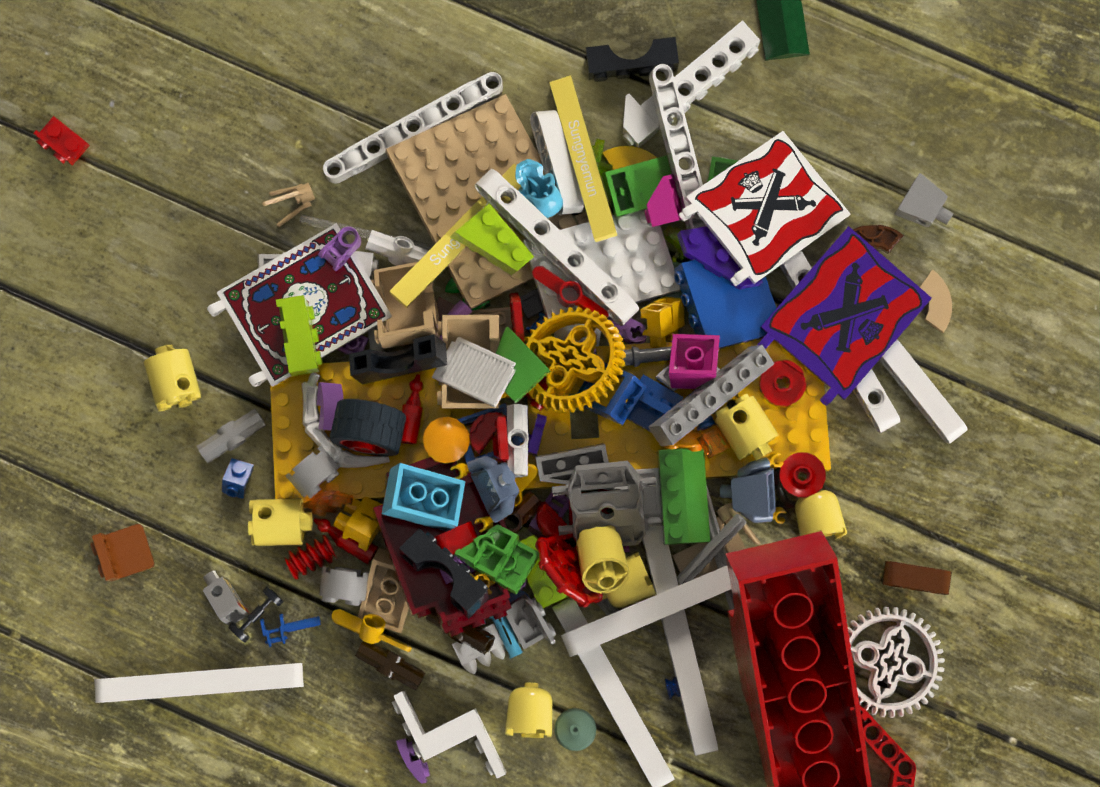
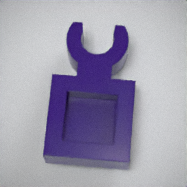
[528,414,547,456]

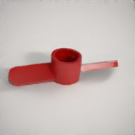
[532,266,609,318]

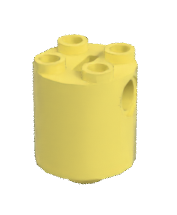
[144,345,201,412]
[714,394,779,461]
[248,498,313,546]
[576,525,629,593]

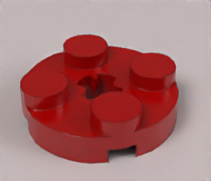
[759,360,806,407]

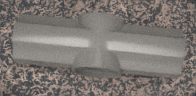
[197,409,266,463]

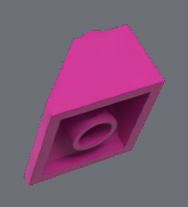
[645,174,682,227]
[669,334,720,389]

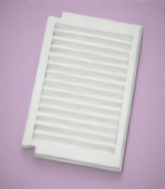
[432,337,516,408]

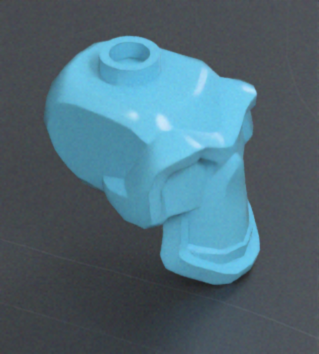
[515,159,563,218]

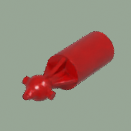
[401,374,424,445]
[313,518,379,565]

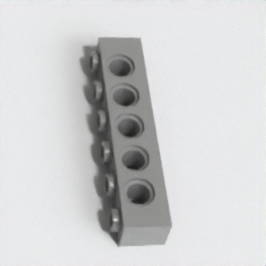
[648,345,774,446]

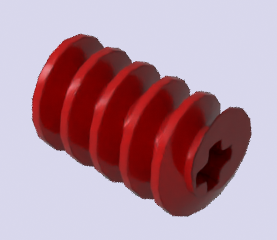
[284,535,337,580]

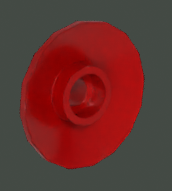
[780,452,826,498]

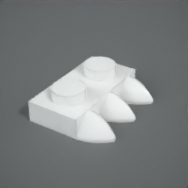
[452,623,505,674]

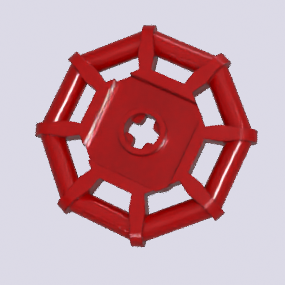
[535,534,603,608]

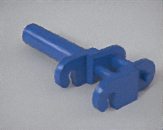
[260,613,321,647]

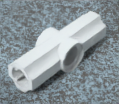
[365,230,429,266]
[507,404,529,477]

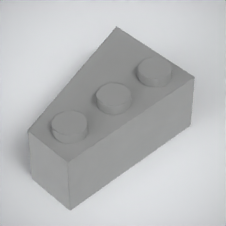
[535,443,614,490]

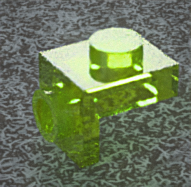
[592,138,613,176]
[663,225,685,262]

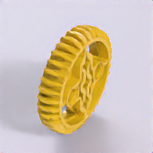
[525,307,626,413]

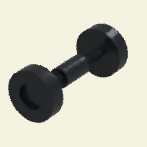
[228,586,284,643]

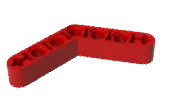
[860,706,916,787]

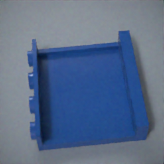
[674,260,777,349]

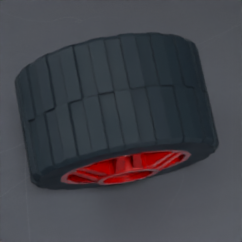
[329,399,406,456]

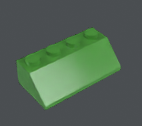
[657,449,710,545]

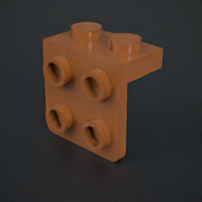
[91,524,155,582]

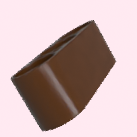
[882,561,952,595]

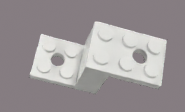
[392,691,507,778]

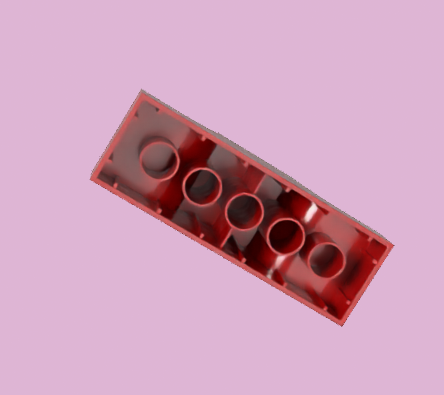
[725,531,872,787]

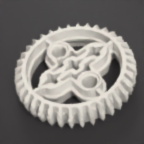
[848,607,945,718]

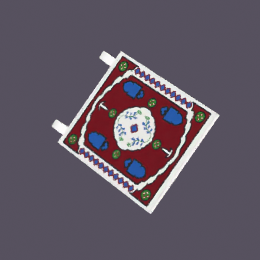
[207,223,392,387]

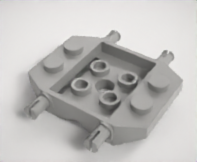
[552,461,662,546]

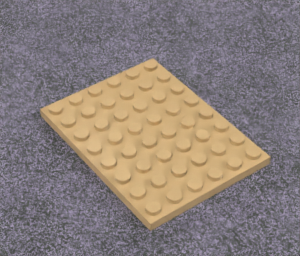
[385,94,577,309]

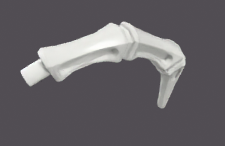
[302,373,390,468]

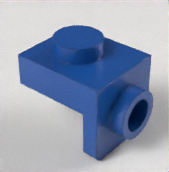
[222,458,254,499]

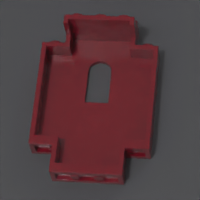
[373,457,512,637]

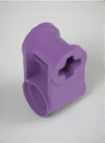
[318,227,361,271]
[608,317,647,344]

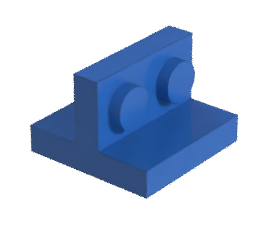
[627,374,683,433]

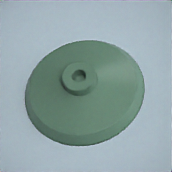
[554,708,596,751]

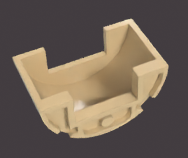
[371,262,440,349]
[437,315,500,409]

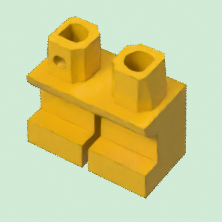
[640,296,685,348]
[334,496,382,551]

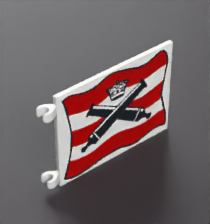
[679,131,851,286]

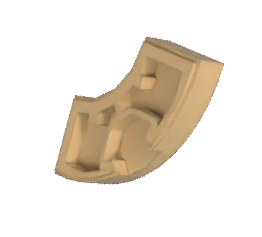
[920,270,952,333]

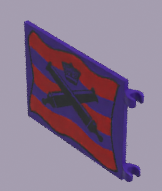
[757,226,932,406]

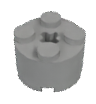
[286,446,340,498]
[319,566,369,606]

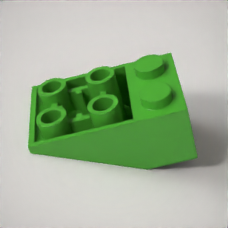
[601,155,672,217]

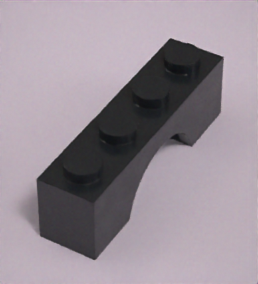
[586,37,679,82]
[349,334,447,385]
[399,529,489,619]

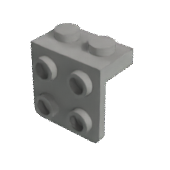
[505,594,556,649]

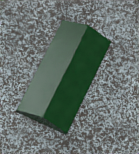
[756,0,810,61]

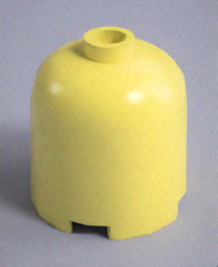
[795,490,847,539]
[602,552,657,608]
[505,682,552,738]

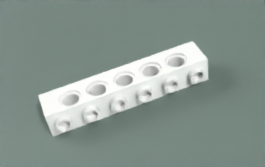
[640,20,760,130]

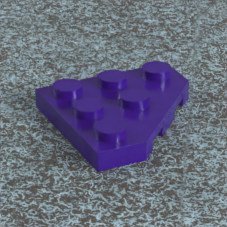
[677,226,763,290]

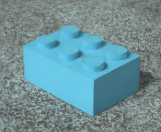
[382,463,466,531]

